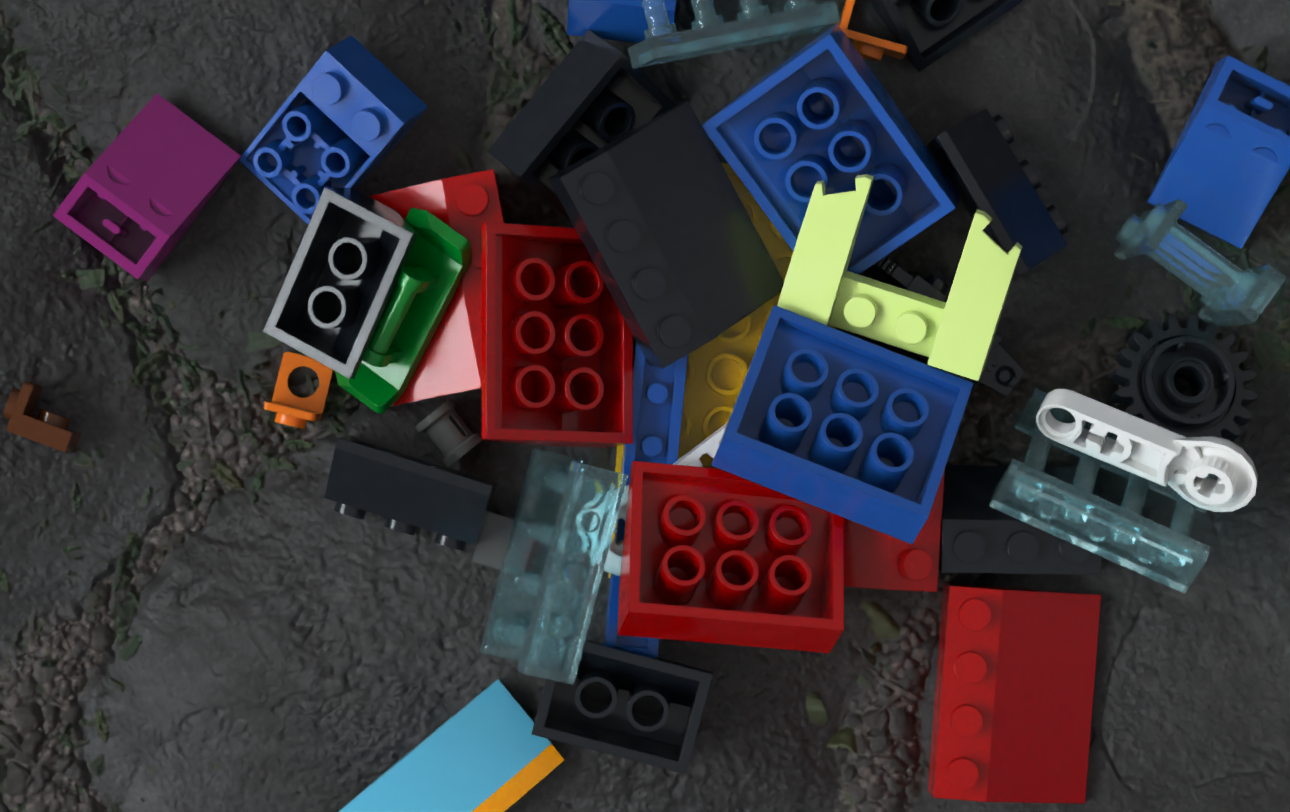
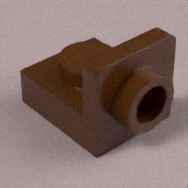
[4,381,81,453]

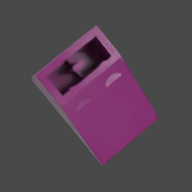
[53,93,242,282]

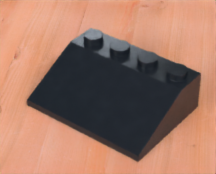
[548,101,784,368]

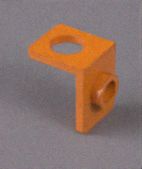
[839,0,908,62]
[263,352,334,429]

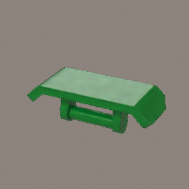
[335,208,472,414]

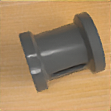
[414,398,482,468]

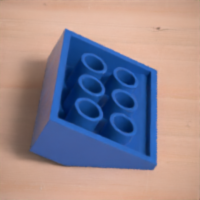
[701,23,961,274]
[711,305,974,544]

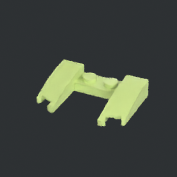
[777,174,1022,381]

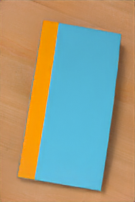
[338,679,565,812]

